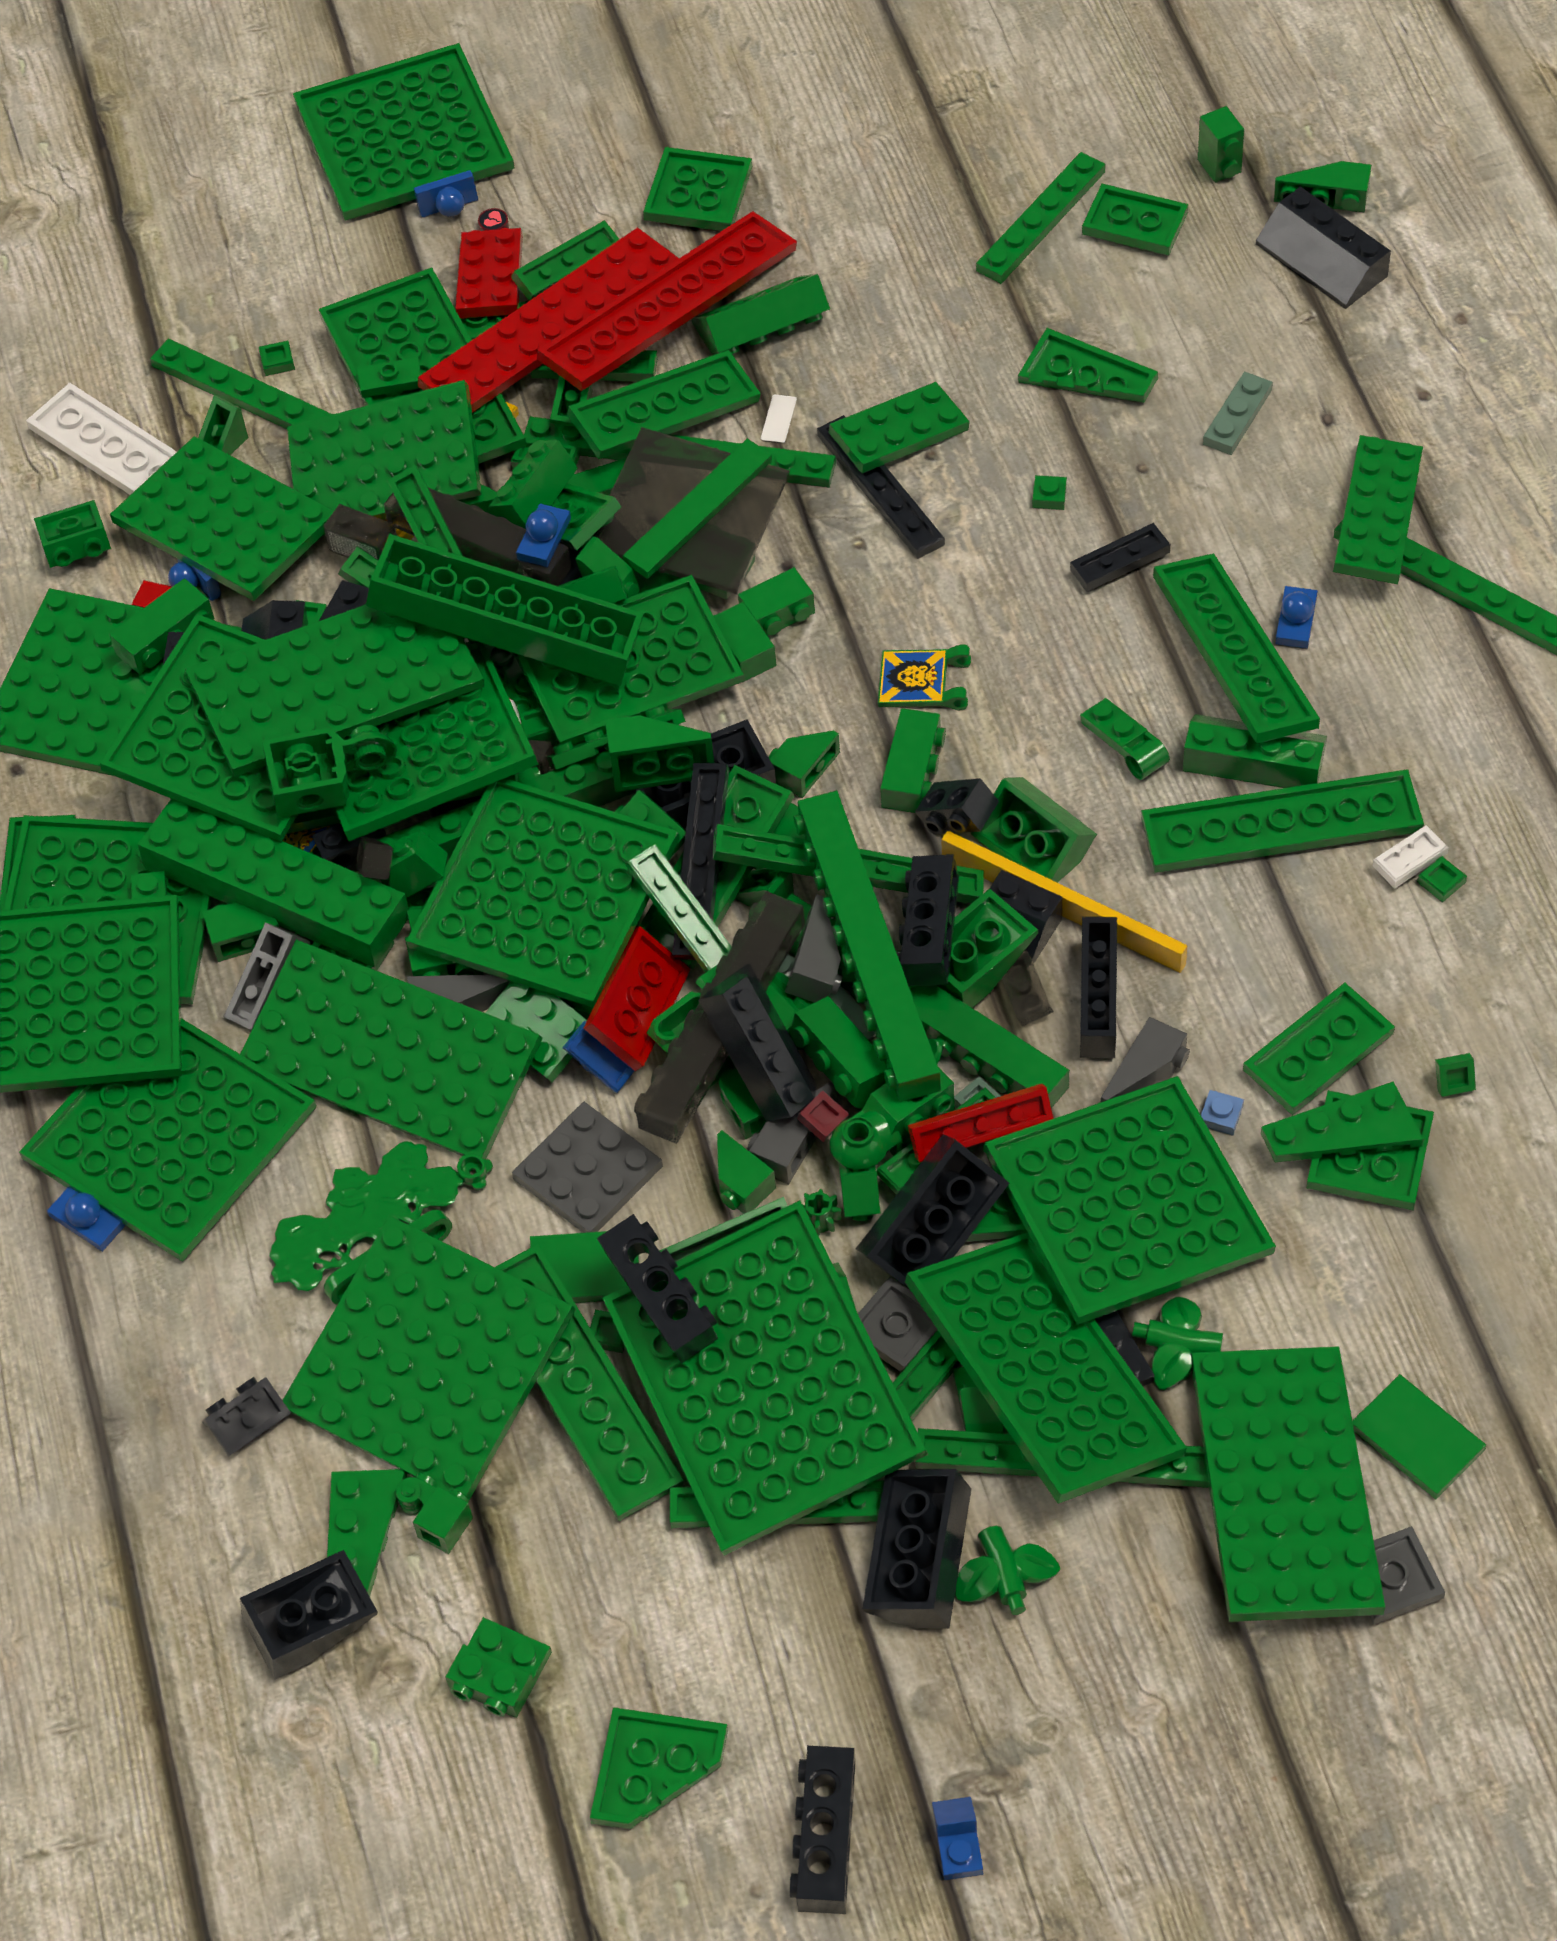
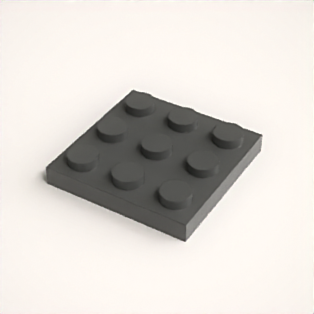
[512,1101,663,1233]

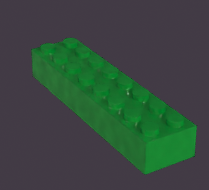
[366,534,644,686]
[137,799,409,967]

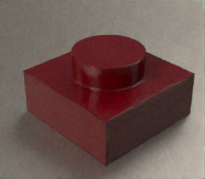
[797,1090,849,1142]

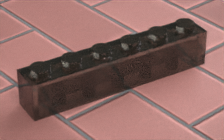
[384,487,572,586]

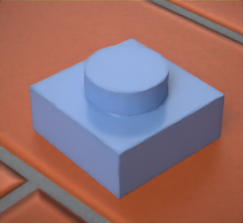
[1201,1090,1244,1135]

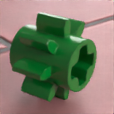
[803,1189,842,1236]

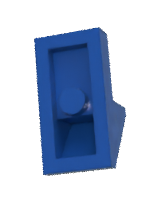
[932,1797,983,1880]

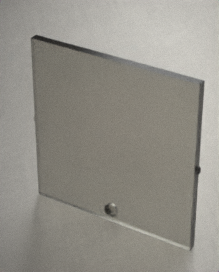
[592,427,790,595]

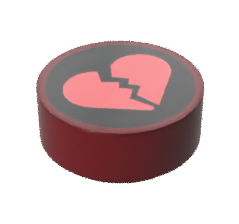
[478,208,509,231]

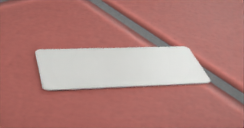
[761,394,797,443]

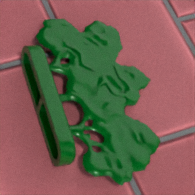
[269,1141,464,1305]

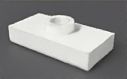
[1372,825,1449,889]

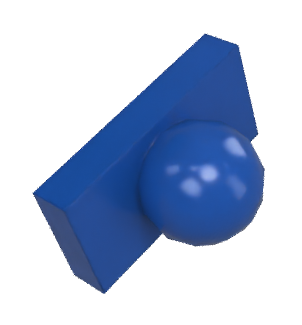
[414,170,478,217]
[516,504,571,567]
[168,559,221,601]
[1275,586,1318,649]
[563,1021,634,1093]
[47,1187,125,1252]

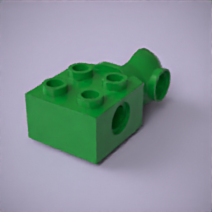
[262,725,397,818]
[830,1067,955,1170]

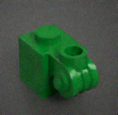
[396,1472,473,1554]

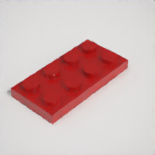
[455,228,523,318]
[583,926,691,1071]

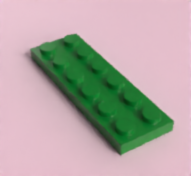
[567,350,761,459]
[1333,435,1423,585]
[639,765,795,969]

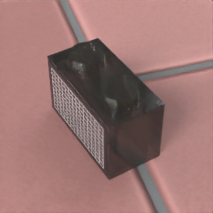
[323,504,397,560]

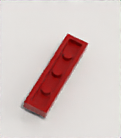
[908,1084,1054,1162]

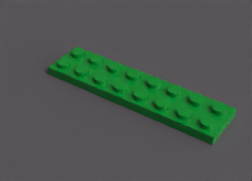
[1153,553,1320,743]
[1141,769,1424,873]
[495,1244,684,1521]

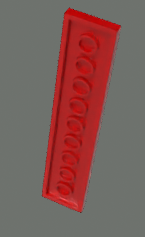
[537,211,797,391]
[418,227,679,413]

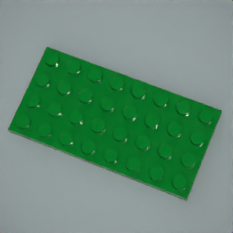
[318,267,527,464]
[185,605,484,777]
[240,939,543,1159]
[905,1232,1187,1504]
[1192,1346,1385,1622]

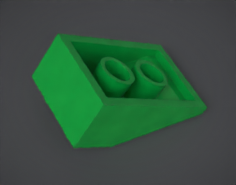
[605,715,714,792]
[937,889,1038,1008]

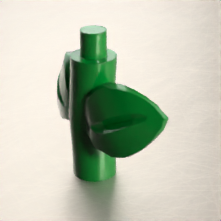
[1132,1297,1223,1390]
[956,1526,1060,1615]

